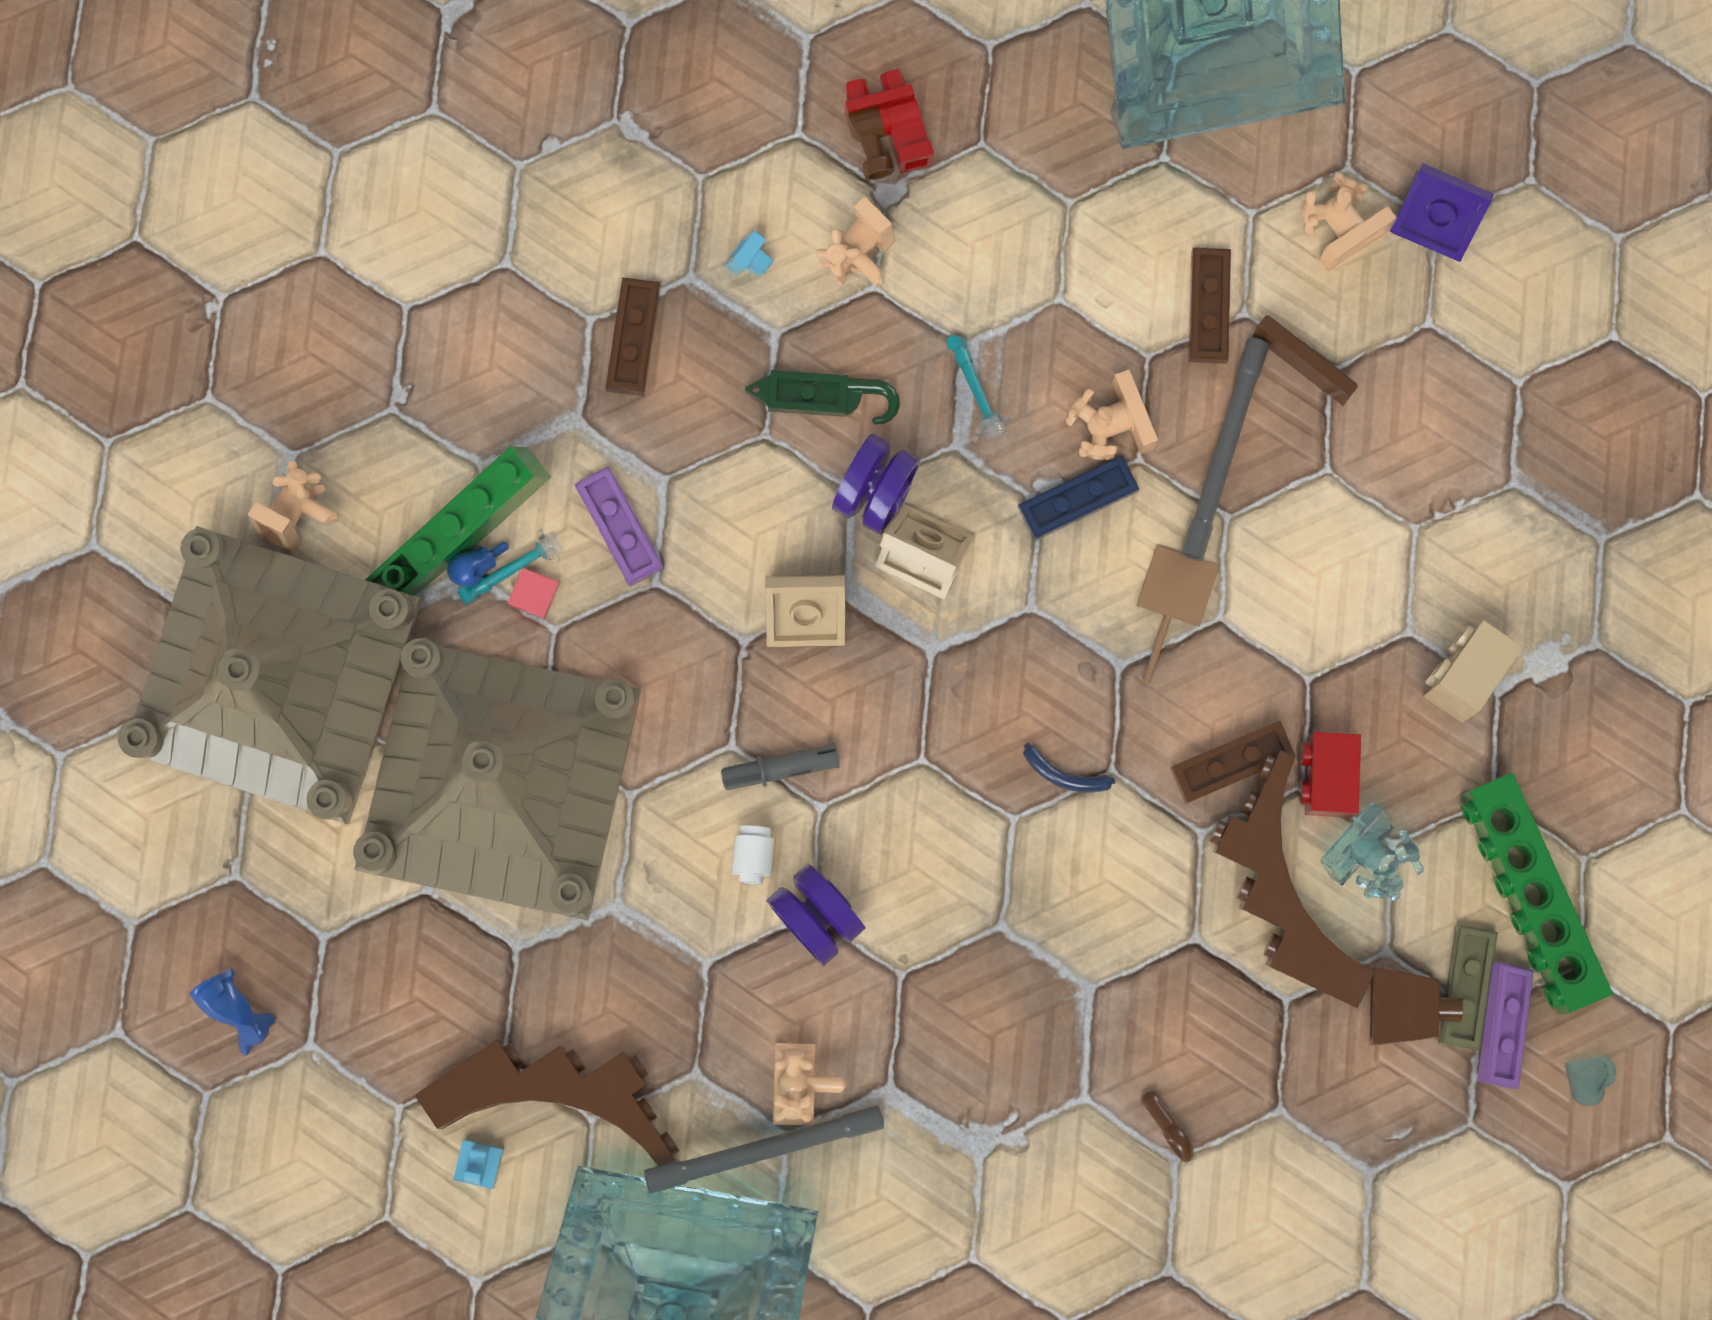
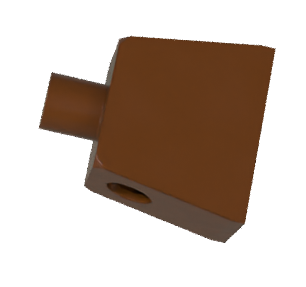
[1370,967,1463,1046]

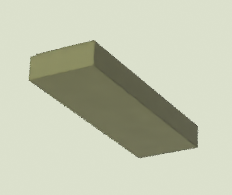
[1438,925,1498,1051]

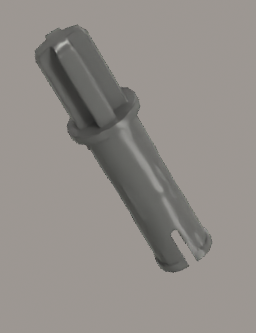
[721,743,840,790]

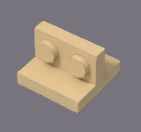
[874,504,975,600]
[765,574,845,647]

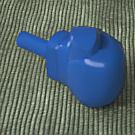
[447,541,509,587]

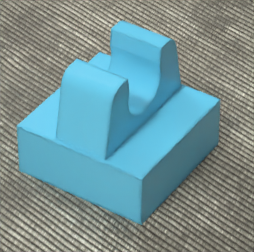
[724,230,773,276]
[453,1140,504,1189]

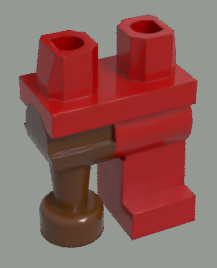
[845,69,934,180]

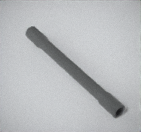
[1181,338,1269,561]
[644,1105,884,1194]

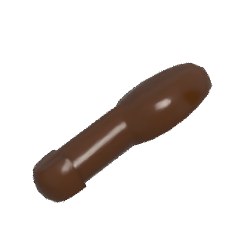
[1141,1091,1194,1163]

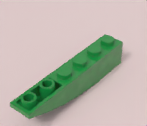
[365,446,551,596]

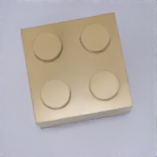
[1423,620,1523,723]

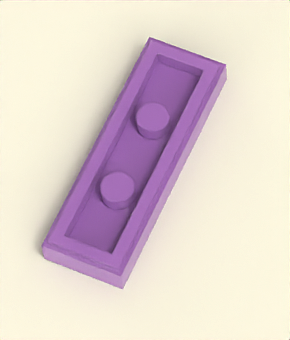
[574,466,664,587]
[1477,963,1534,1089]

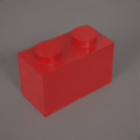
[1299,732,1361,818]

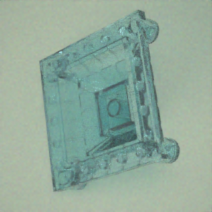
[1105,0,1345,149]
[535,1166,818,1320]

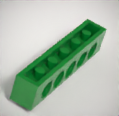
[1460,773,1614,1015]

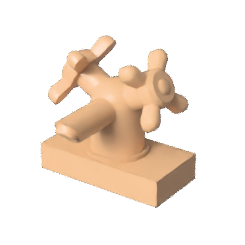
[1302,172,1397,271]
[815,196,895,288]
[1066,370,1158,461]
[248,460,339,556]
[773,1043,846,1126]

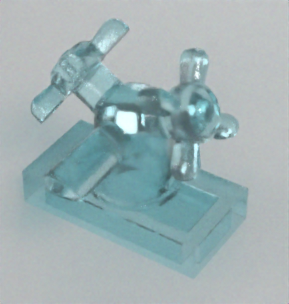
[1320,802,1424,901]

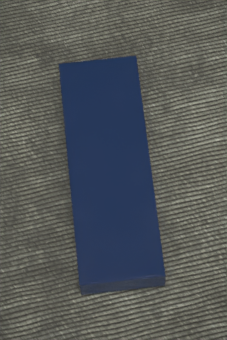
[1017,455,1140,541]

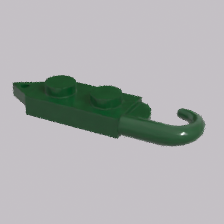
[745,370,900,425]

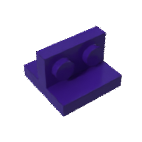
[1390,163,1494,262]

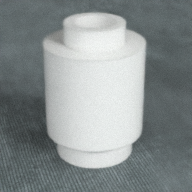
[732,825,774,885]

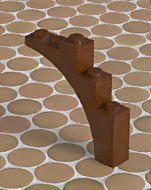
[1210,750,1375,1008]
[415,1040,680,1166]

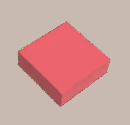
[508,568,560,620]

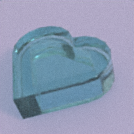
[1564,1057,1617,1106]

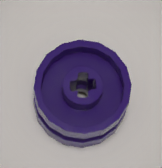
[832,433,921,535]
[766,863,866,967]

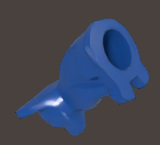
[189,969,276,1056]

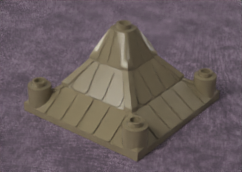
[118,526,422,824]
[353,638,641,921]

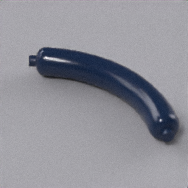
[1023,743,1115,793]

